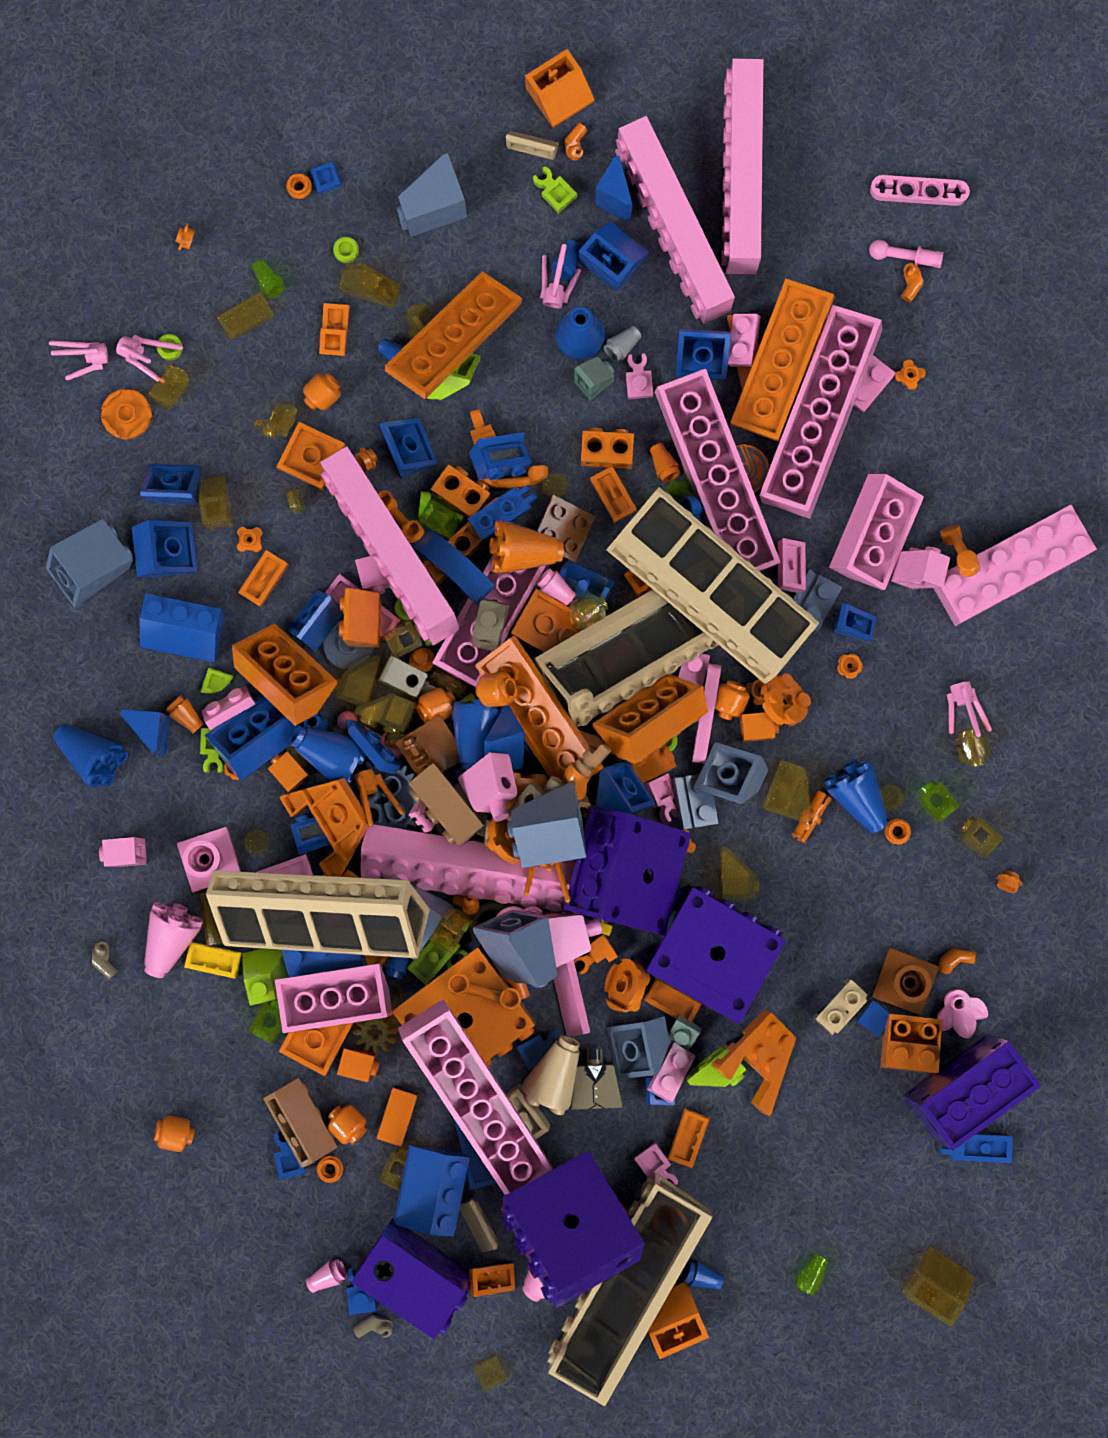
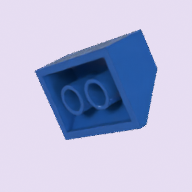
[140,593,226,663]
[205,695,299,780]
[393,1145,470,1236]

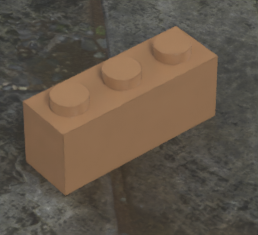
[408,763,485,847]
[263,1078,337,1168]

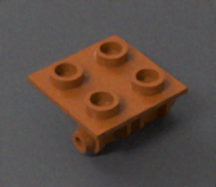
[537,495,595,562]
[395,714,458,776]

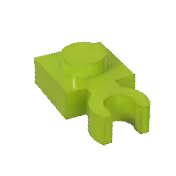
[533,166,577,214]
[200,728,224,773]

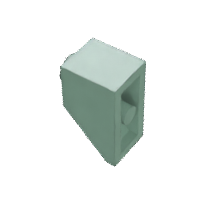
[574,357,615,401]

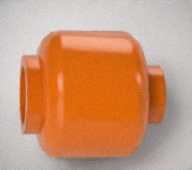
[303,373,341,411]
[476,672,517,707]
[715,680,750,720]
[416,687,456,723]
[328,1105,367,1145]
[153,1115,194,1152]

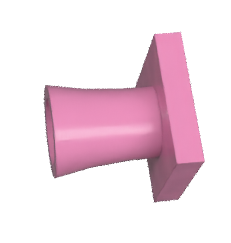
[177,827,241,893]

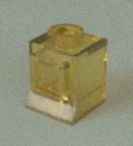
[381,621,422,659]
[959,817,1004,858]
[378,1147,408,1191]

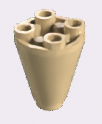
[521,1036,580,1115]

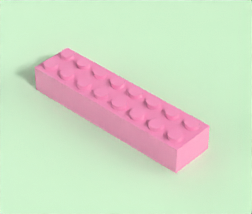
[721,59,763,274]
[615,116,735,324]
[759,305,882,519]
[655,368,781,583]
[320,447,460,646]
[361,824,576,913]
[398,999,554,1195]

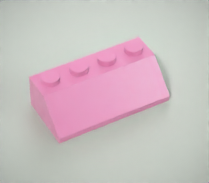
[829,474,924,590]
[275,963,393,1033]

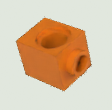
[740,712,779,742]
[268,751,310,793]
[337,1047,380,1082]

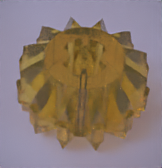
[353,1017,399,1054]

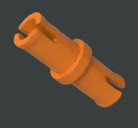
[791,791,832,843]

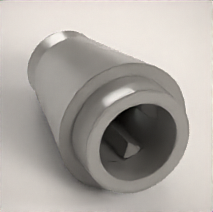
[604,326,641,362]

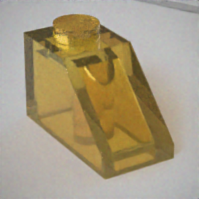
[334,656,383,709]
[719,847,759,899]
[429,907,473,954]

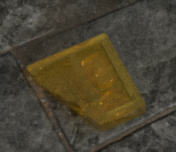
[763,760,812,826]

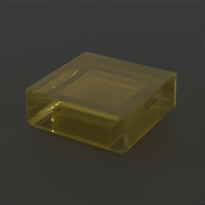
[473,1354,508,1392]

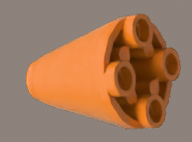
[490,520,564,574]

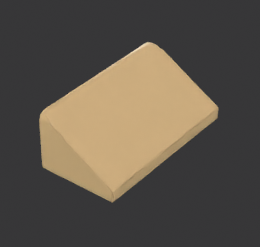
[506,131,559,160]
[506,1083,550,1139]
[460,1196,499,1252]

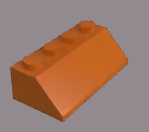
[232,623,337,726]
[593,674,709,764]

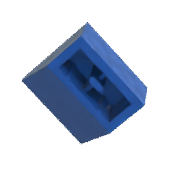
[579,222,650,292]

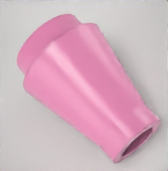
[536,568,576,605]
[306,1259,347,1293]

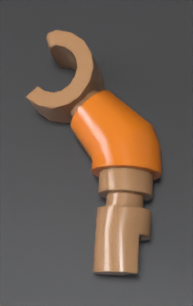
[563,744,612,812]

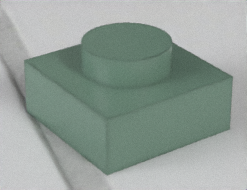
[668,1015,702,1051]

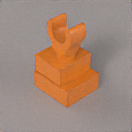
[470,409,496,453]
[574,934,618,975]

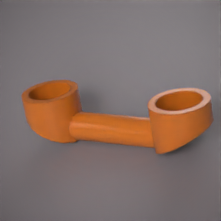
[477,465,548,490]
[377,491,425,543]
[940,524,980,577]
[448,973,521,1011]

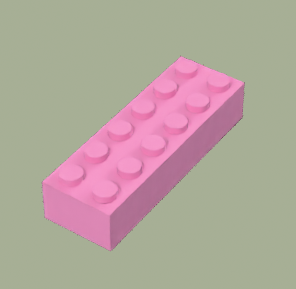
[934,505,1097,626]
[432,554,549,688]

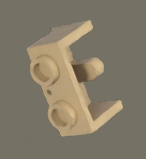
[812,978,868,1035]

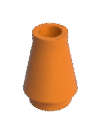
[649,443,681,483]
[166,696,204,734]

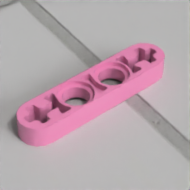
[870,175,970,206]
[692,663,721,764]

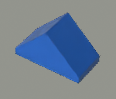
[833,603,877,642]

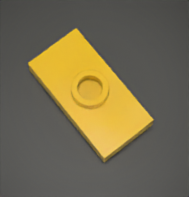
[184,942,242,978]

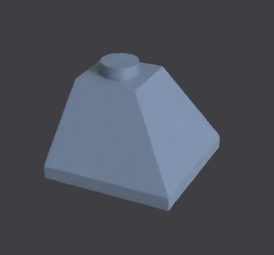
[694,742,769,804]
[606,1016,670,1079]

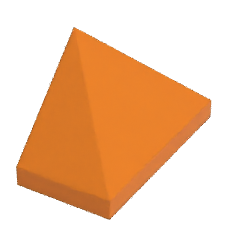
[469,1263,515,1297]

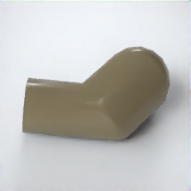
[92,941,118,980]
[352,1314,393,1338]

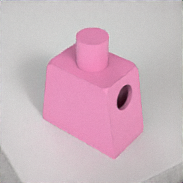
[458,752,517,821]
[541,911,602,968]

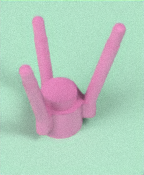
[540,243,581,309]
[116,335,183,385]
[49,340,108,380]
[947,681,992,737]

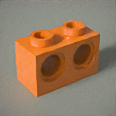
[581,428,634,469]
[431,464,491,518]

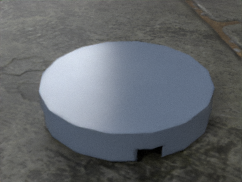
[323,619,374,670]

